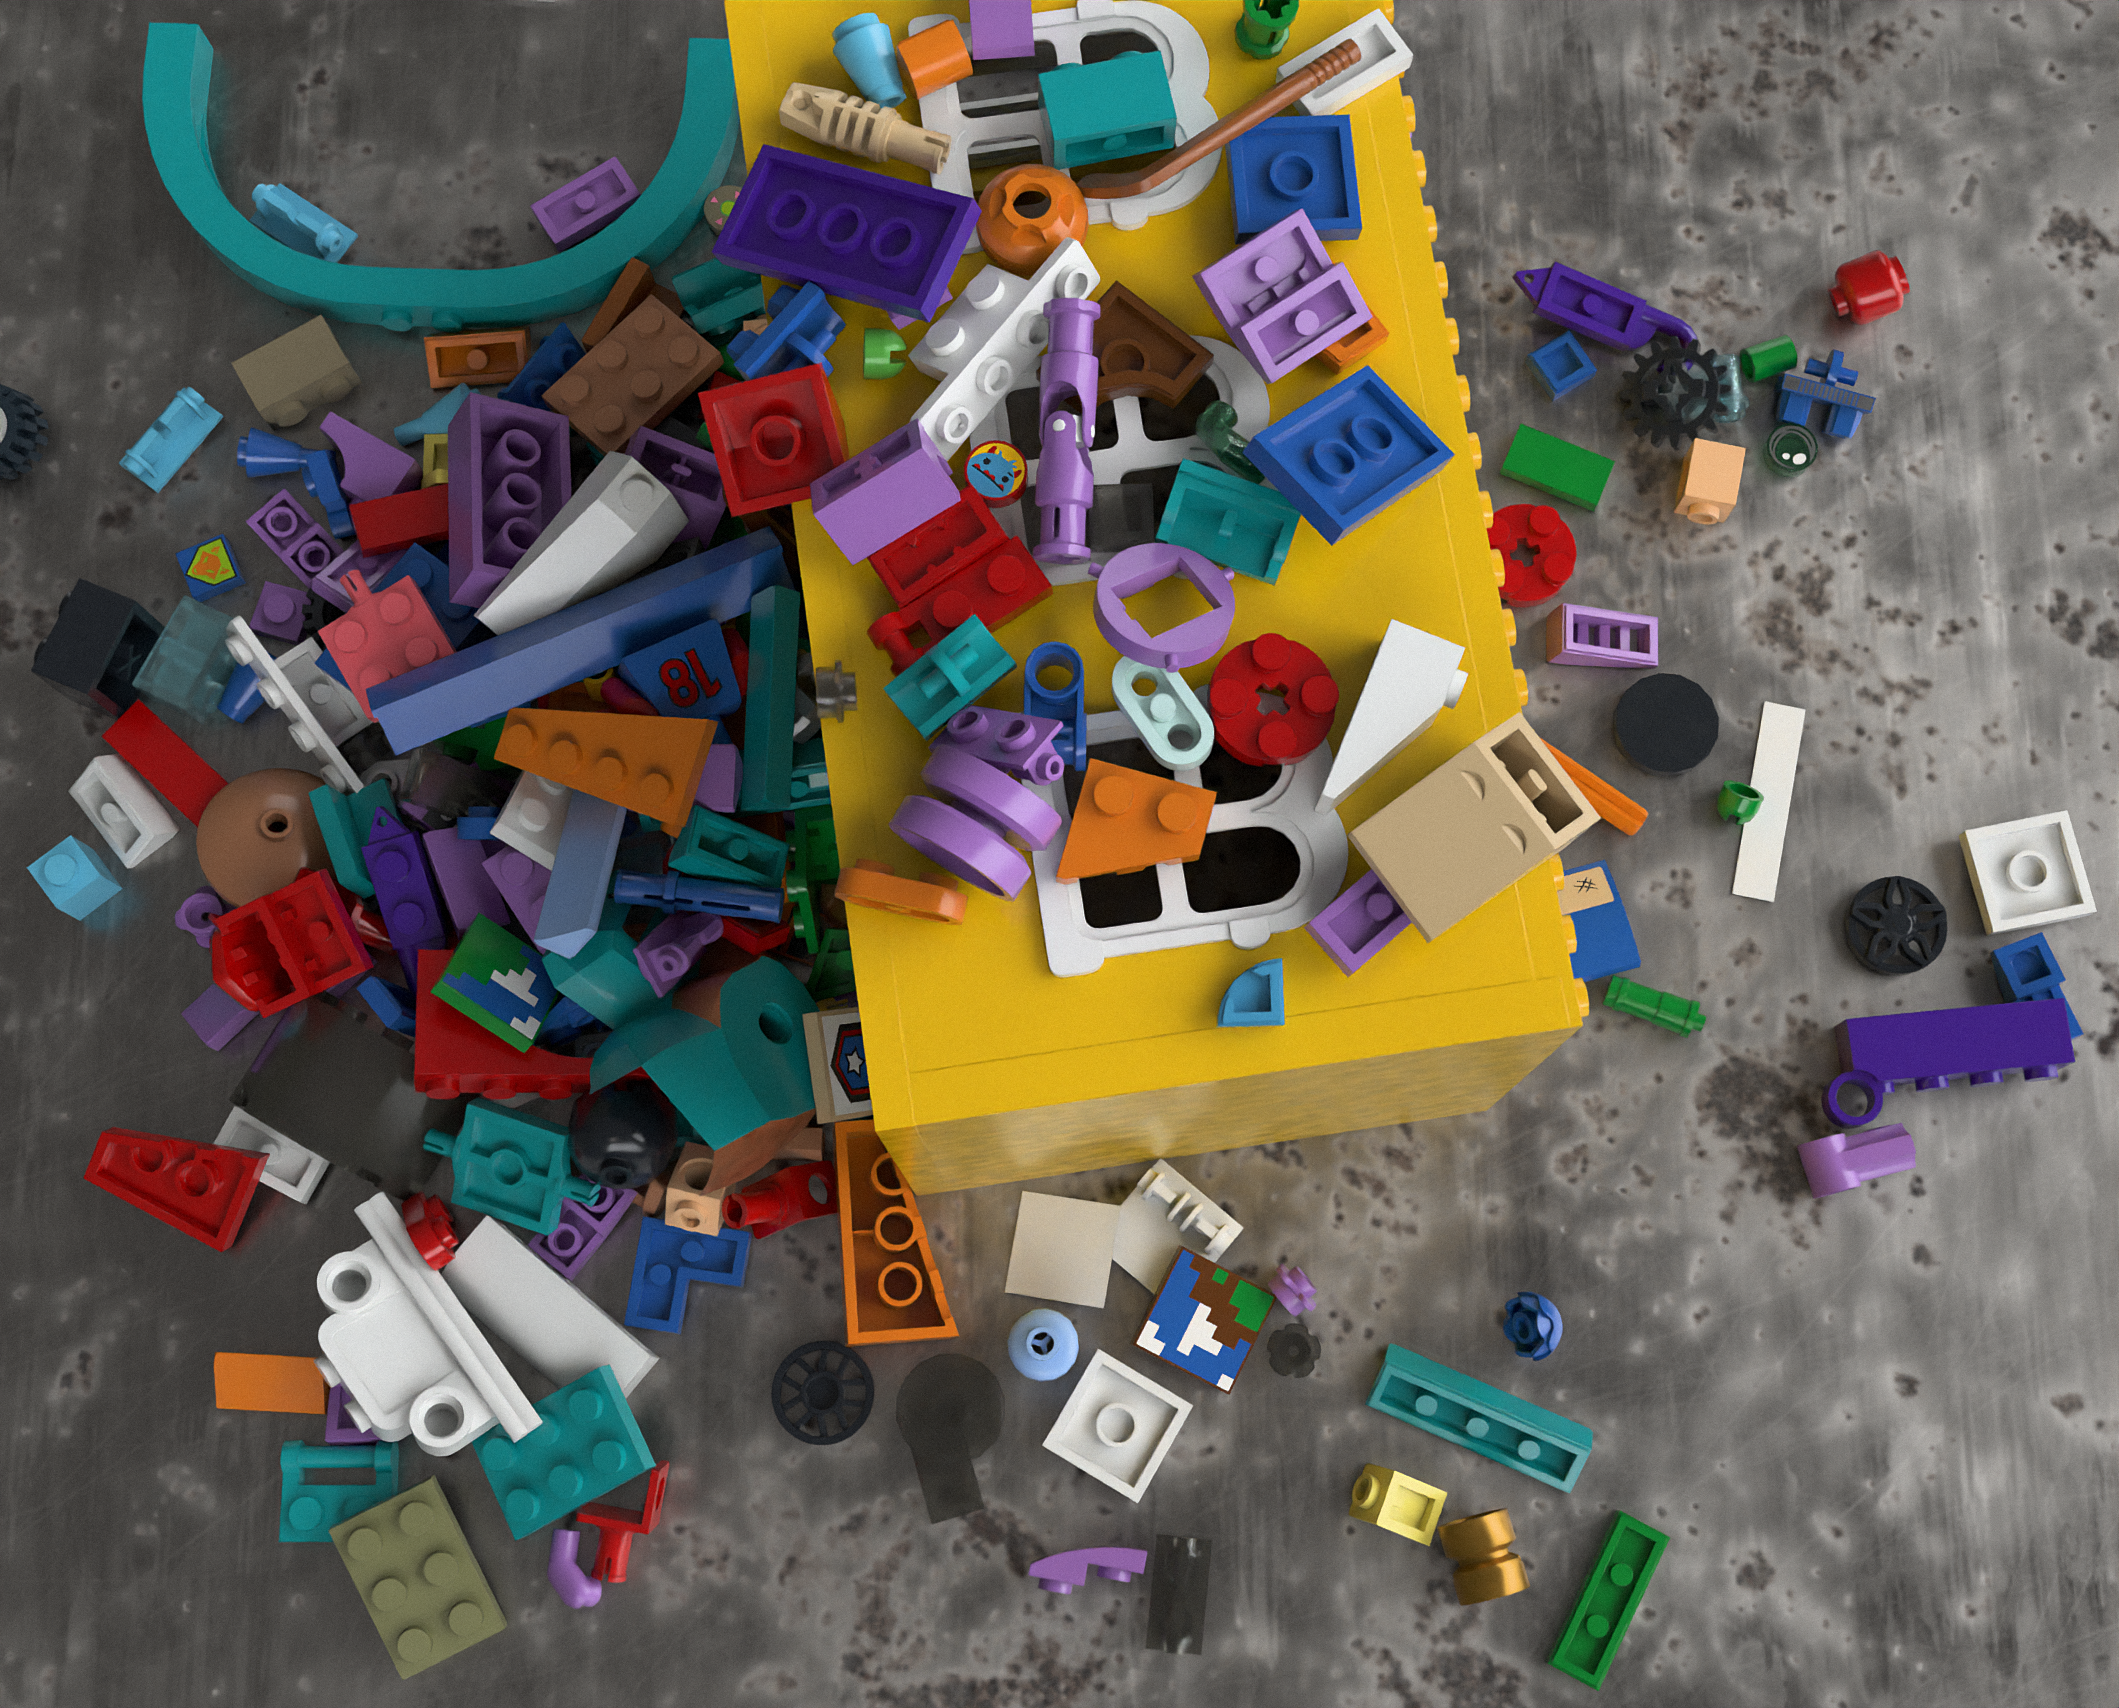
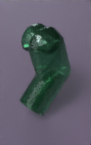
[1195,400,1265,484]

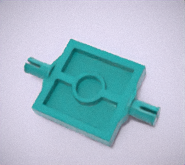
[423,1097,600,1236]

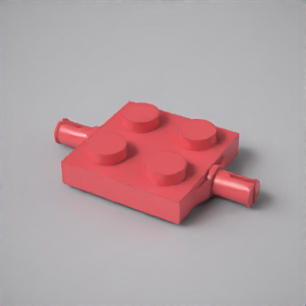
[318,570,457,723]

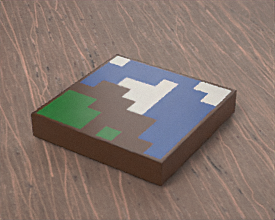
[1130,1245,1277,1395]

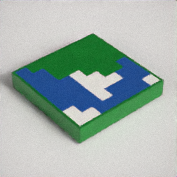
[430,913,560,1053]

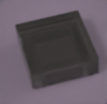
[1089,483,1155,553]

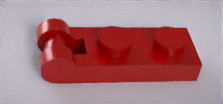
[866,535,1054,678]

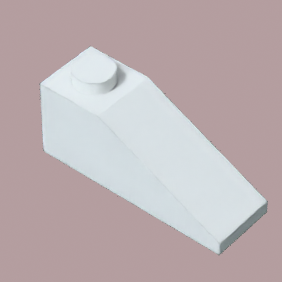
[1314,619,1468,815]

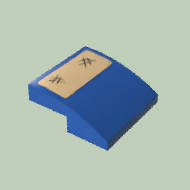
[1557,859,1641,982]

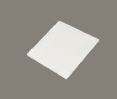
[1005,1191,1121,1308]

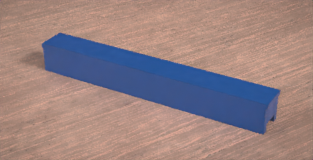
[366,526,795,756]

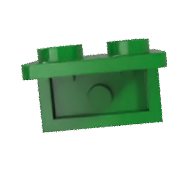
[786,804,840,954]

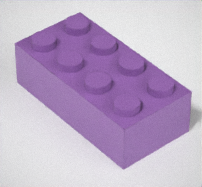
[448,392,571,608]

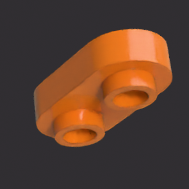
[834,859,968,925]

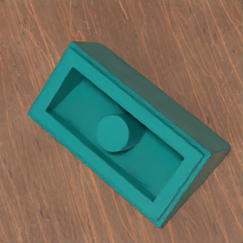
[668,805,789,888]

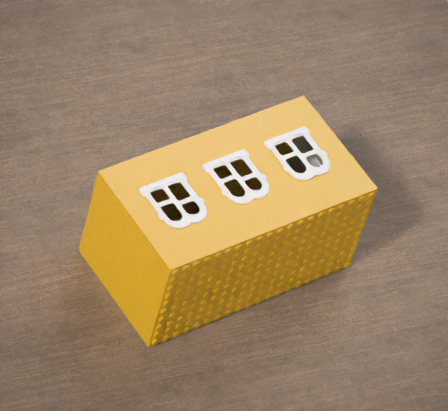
[724,0,1589,1196]

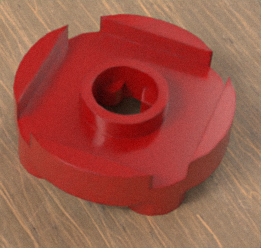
[1486,504,1577,607]
[1207,633,1339,767]

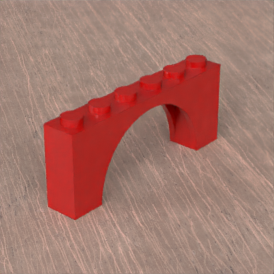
[414,949,670,1100]

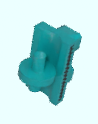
[883,614,1017,741]

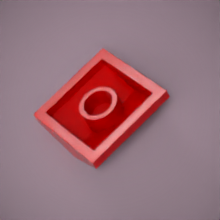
[698,362,850,517]

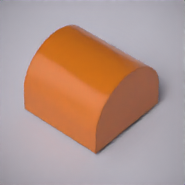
[897,19,973,100]

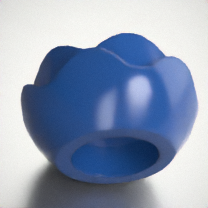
[1503,1291,1563,1361]

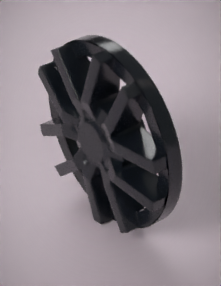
[771,1341,875,1445]

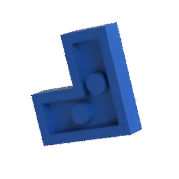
[624,1216,752,1334]

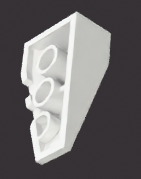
[474,451,689,636]

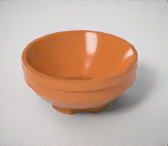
[976,164,1089,276]

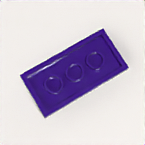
[712,144,982,323]

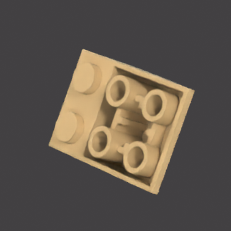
[1347,712,1601,943]

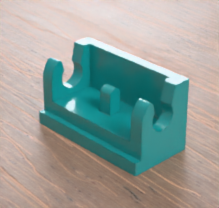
[1154,458,1301,585]

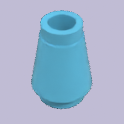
[832,13,906,108]

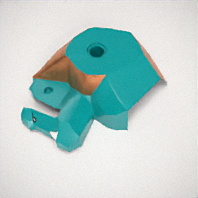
[541,869,820,1197]

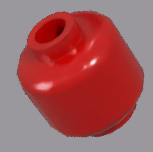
[1828,250,1910,326]

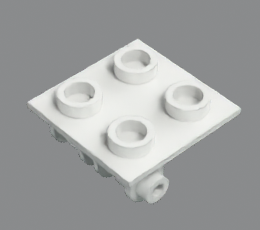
[1112,1158,1243,1294]

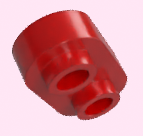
[401,1191,459,1271]

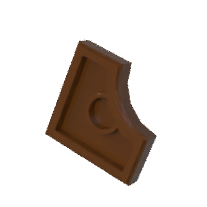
[1036,280,1214,414]

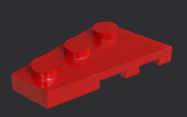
[83,1127,270,1252]

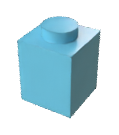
[27,835,123,921]

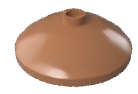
[196,768,338,908]

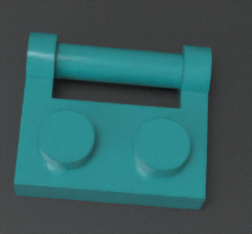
[279,1440,399,1542]

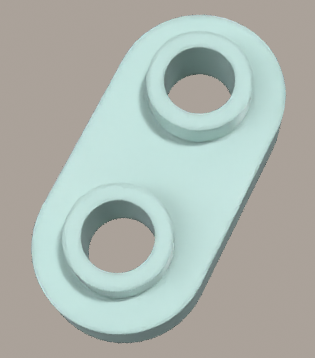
[1112,656,1214,771]

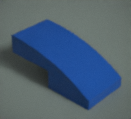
[1990,932,2084,1040]

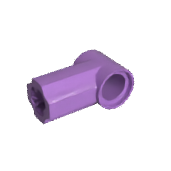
[1797,1122,1916,1199]

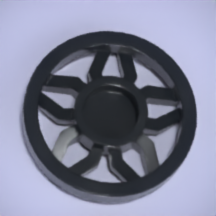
[1845,876,1948,976]

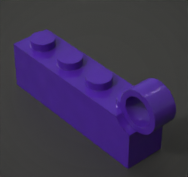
[1821,998,2075,1129]

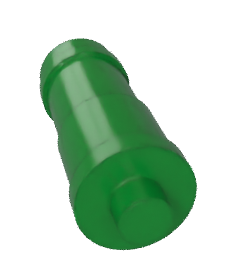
[1602,975,1706,1038]

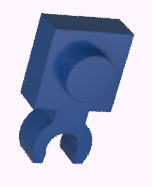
[302,449,356,540]

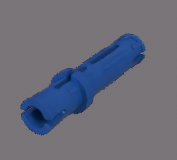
[614,868,784,923]

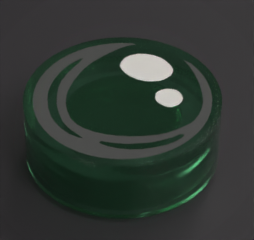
[1763,423,1818,477]

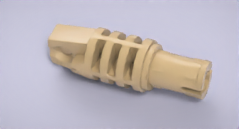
[779,82,952,175]

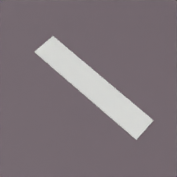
[1732,701,1806,902]

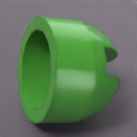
[863,328,907,380]

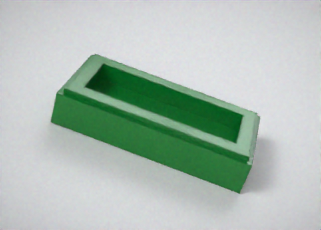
[1499,423,1615,512]

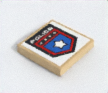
[802,1007,873,1124]

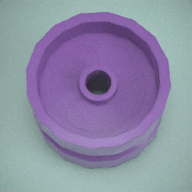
[888,744,1063,902]

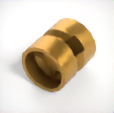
[1437,1508,1530,1606]

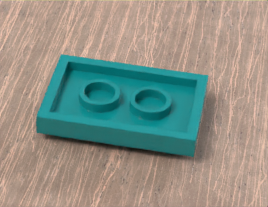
[472,1364,656,1541]

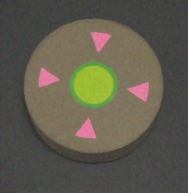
[704,185,742,236]

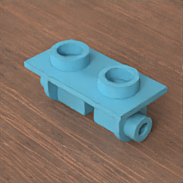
[249,183,358,263]
[118,386,224,493]

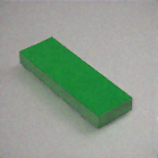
[1545,1510,1670,1691]

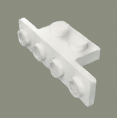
[908,237,1100,461]
[225,615,373,796]

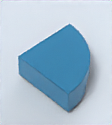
[1216,958,1285,1028]

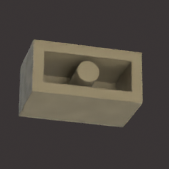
[231,315,362,431]

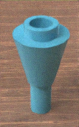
[394,383,481,447]

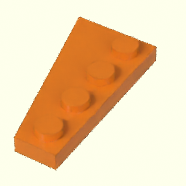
[494,708,719,827]

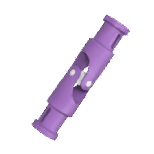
[1033,298,1101,564]

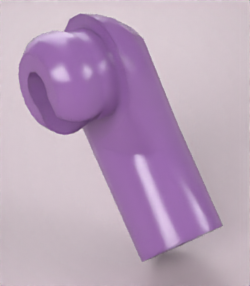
[547,1528,602,1609]

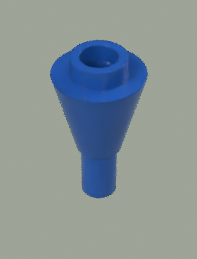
[237,427,336,478]

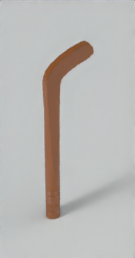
[1077,39,1362,199]

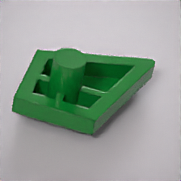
[806,927,856,1002]

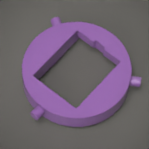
[1088,543,1235,673]

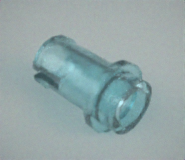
[1712,354,1750,423]

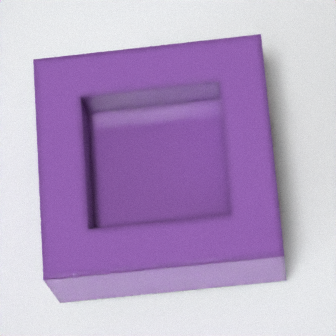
[249,581,311,646]

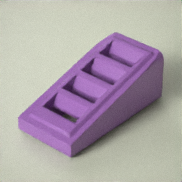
[1546,603,1658,669]

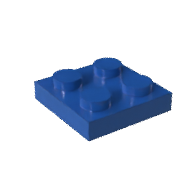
[1225,114,1362,244]

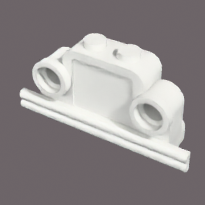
[313,1192,543,1456]

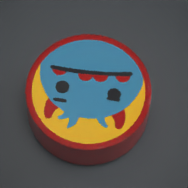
[964,440,1028,508]

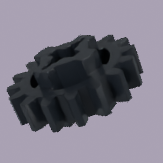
[1618,336,1733,450]

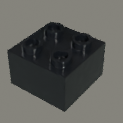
[31,578,171,720]

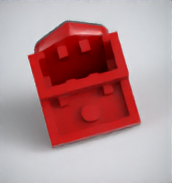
[210,868,374,1019]

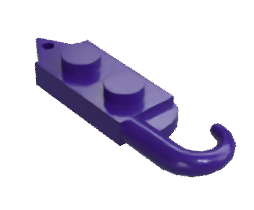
[1512,262,1698,374]
[361,806,450,1001]

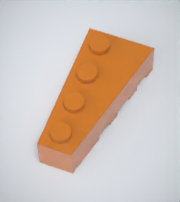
[832,1119,959,1347]

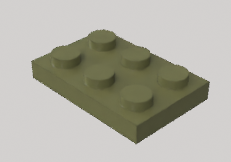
[328,1475,507,1681]

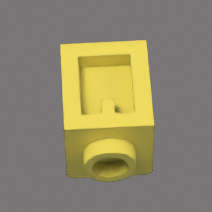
[1349,1463,1447,1546]

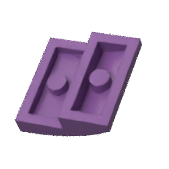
[1192,208,1373,384]

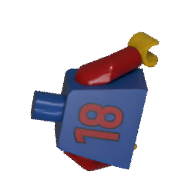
[583,617,749,745]

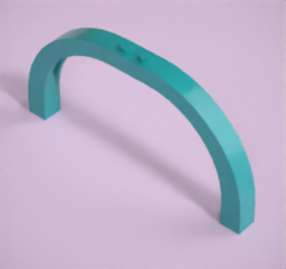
[142,22,740,333]

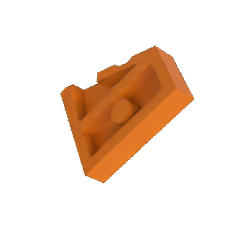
[1056,758,1217,885]

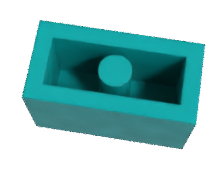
[1038,50,1177,170]

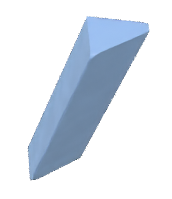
[534,789,627,959]

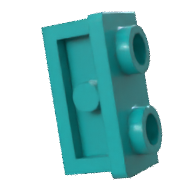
[671,258,766,336]

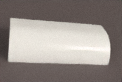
[441,1215,660,1398]

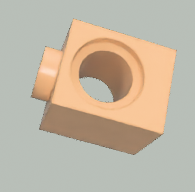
[1674,438,1746,525]
[665,1141,736,1237]

